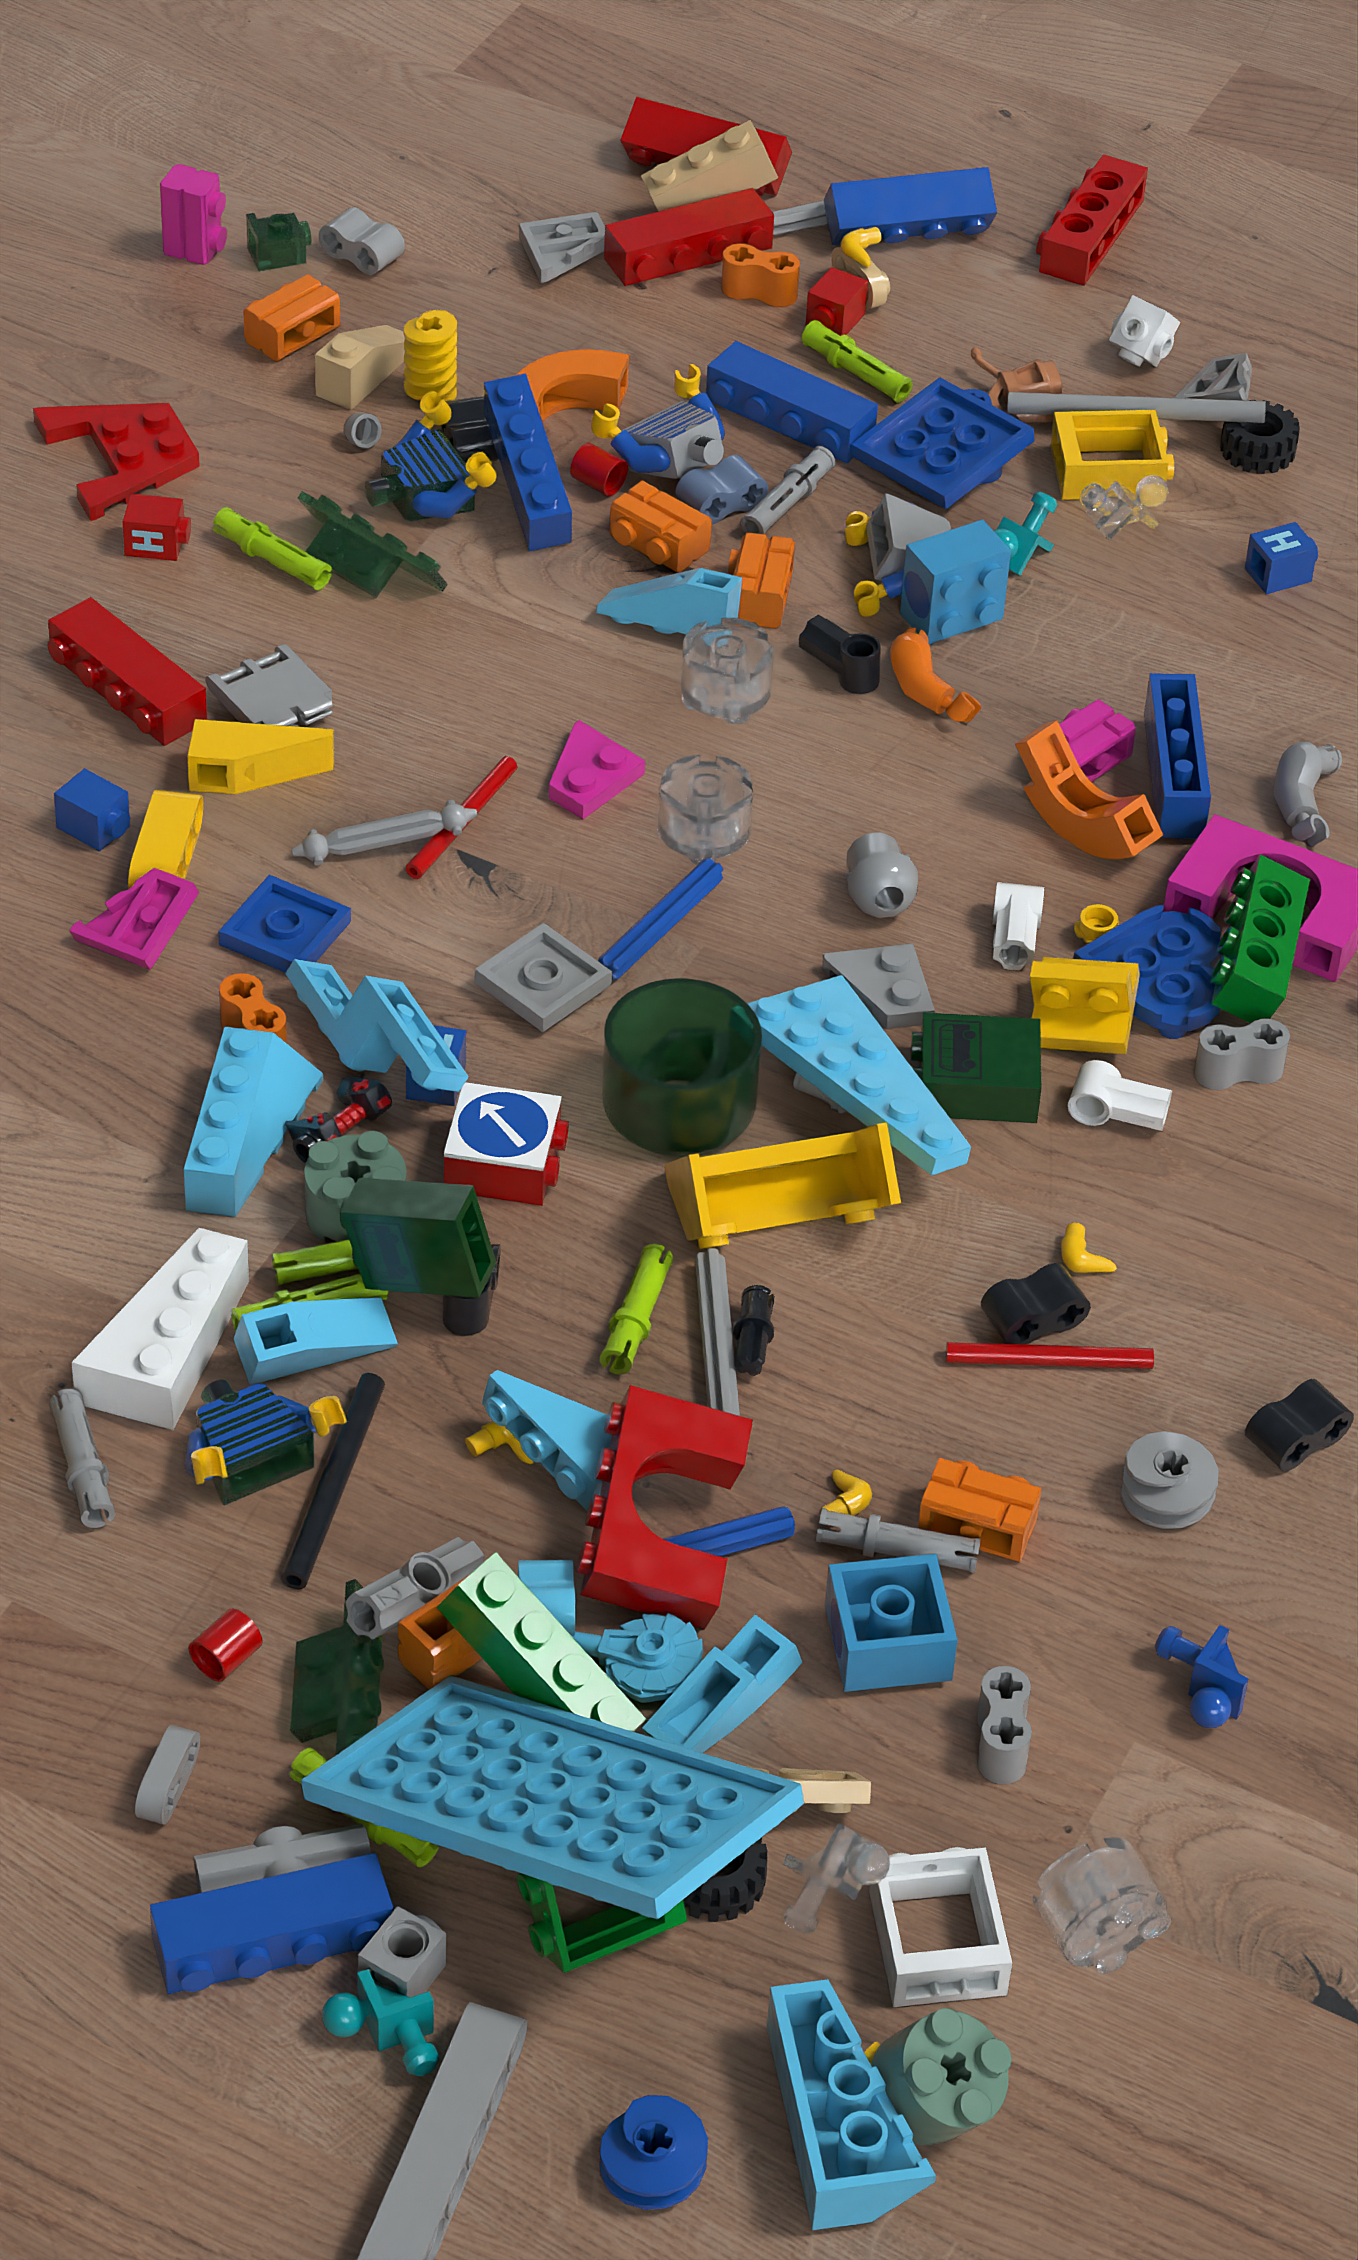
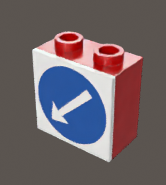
[444,1082,569,1206]

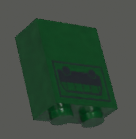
[910,1012,1042,1123]
[340,1178,497,1298]

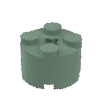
[304,1131,407,1242]
[871,2008,1012,2145]

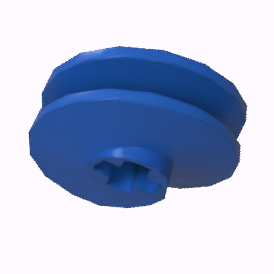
[599,2095,708,2210]

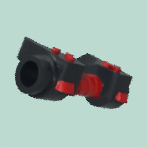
[285,1077,392,1163]

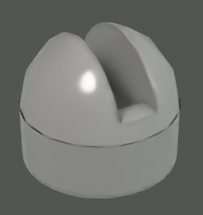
[344,412,382,448]

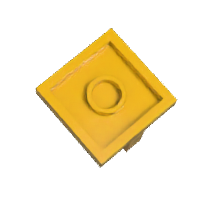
[1030,957,1140,1054]

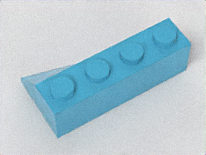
[184,1027,323,1217]
[767,1979,936,2230]

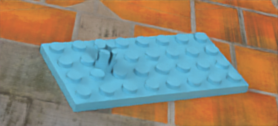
[301,1675,804,1919]

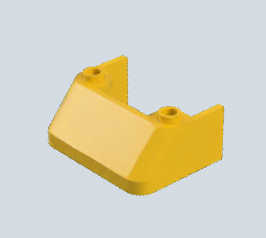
[664,1122,901,1249]

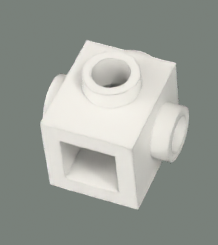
[1109,295,1181,367]

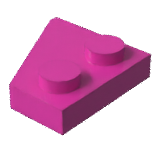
[549,720,645,819]
[69,868,199,970]

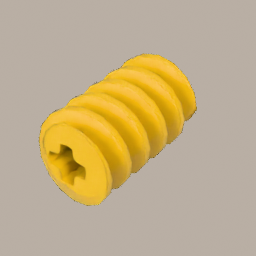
[404,310,457,401]

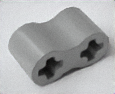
[319,207,405,275]
[1194,1019,1290,1090]
[977,1666,1032,1784]

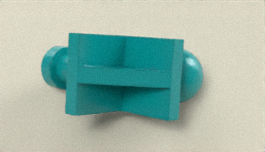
[994,491,1058,576]
[322,1969,440,2076]

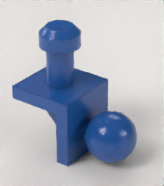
[1155,1625,1249,1729]

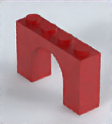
[576,1385,753,1630]

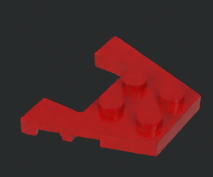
[33,403,200,521]

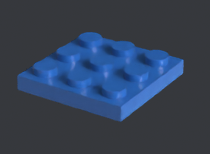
[851,377,1035,509]

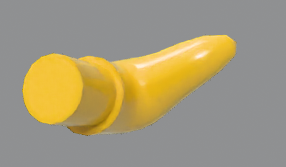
[841,227,881,267]
[1061,1222,1117,1273]
[465,1421,534,1465]
[820,1469,872,1526]

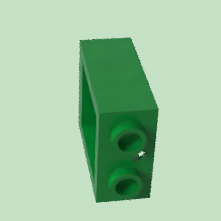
[517,1873,688,1973]

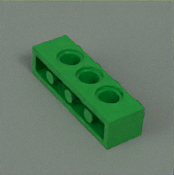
[1210,854,1310,1024]

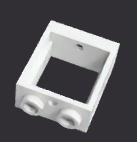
[869,1847,1012,2007]

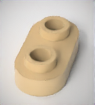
[832,246,890,310]

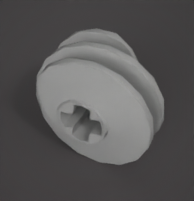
[1121,1431,1219,1529]

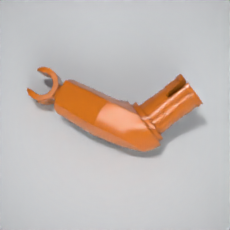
[889,627,982,722]

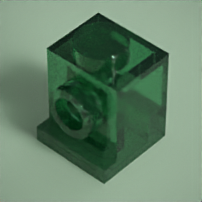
[246,213,312,272]

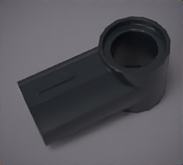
[799,615,881,694]

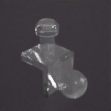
[1080,475,1169,540]
[782,1823,890,1934]

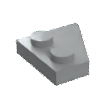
[519,212,605,283]
[1175,353,1253,401]

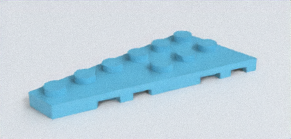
[733,975,971,1176]

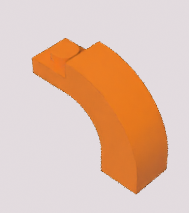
[516,349,629,423]
[1015,720,1163,860]

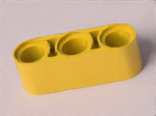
[128,789,203,889]

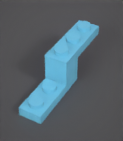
[285,959,469,1092]

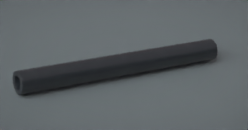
[281,1373,385,1589]

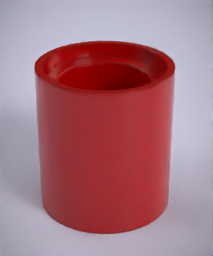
[570,443,628,496]
[188,1608,263,1682]

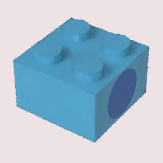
[900,519,1011,644]
[825,1554,958,1692]

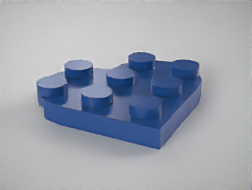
[1073,905,1222,1039]

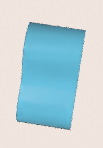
[518,1560,575,1636]

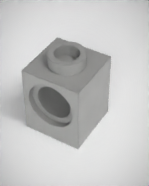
[358,1906,446,1997]

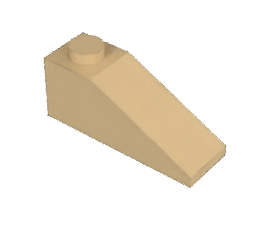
[315,325,405,410]

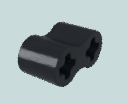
[441,396,498,466]
[981,1263,1091,1344]
[1245,1379,1354,1471]

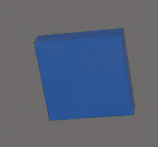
[218,874,351,973]

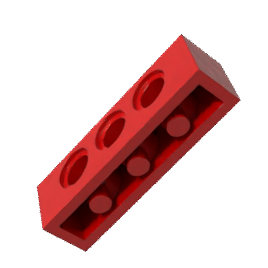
[1036,154,1148,286]

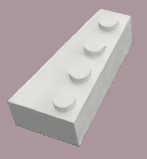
[72,1228,249,1430]

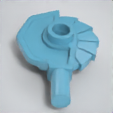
[572,1613,703,1703]

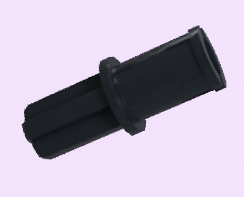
[733,1285,775,1376]

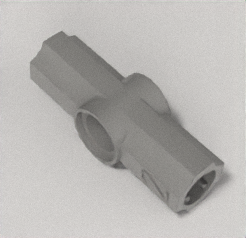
[345,1537,485,1639]
[193,1823,371,1893]

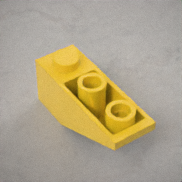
[187,719,334,794]

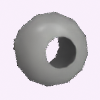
[845,832,918,918]

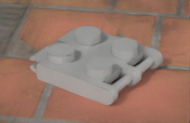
[205,644,333,727]

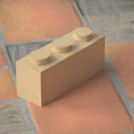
[641,120,778,212]

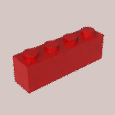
[620,97,792,196]
[604,188,774,286]
[47,597,207,746]

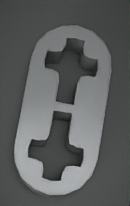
[135,1725,201,1825]

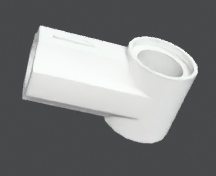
[992,882,1044,971]
[1067,1060,1172,1131]

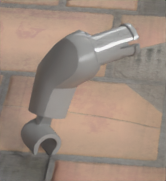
[1273,741,1342,846]

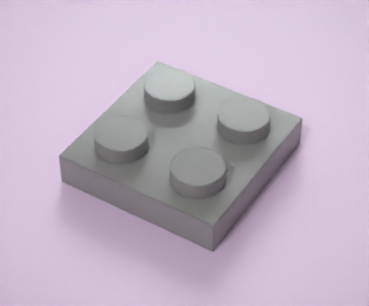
[475,923,612,1032]

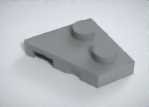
[822,943,935,1029]

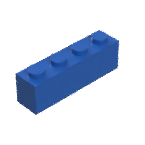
[824,167,997,245]
[706,341,878,463]
[484,373,572,551]
[1144,673,1211,839]
[150,1853,394,1994]

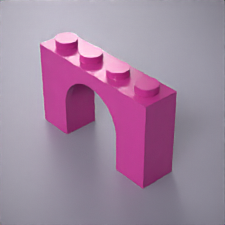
[1163,814,1358,982]

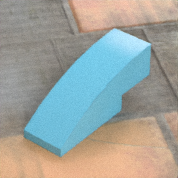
[642,1615,803,1753]

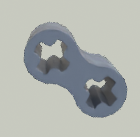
[676,455,768,524]

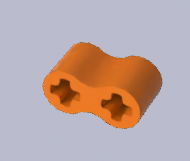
[721,244,800,307]
[219,973,287,1043]

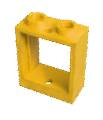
[1050,410,1174,500]

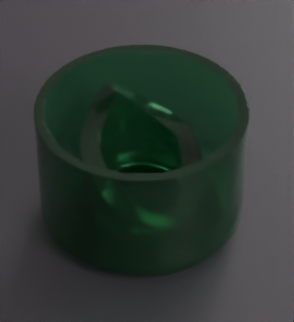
[602,978,762,1157]

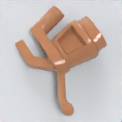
[971,347,1062,423]

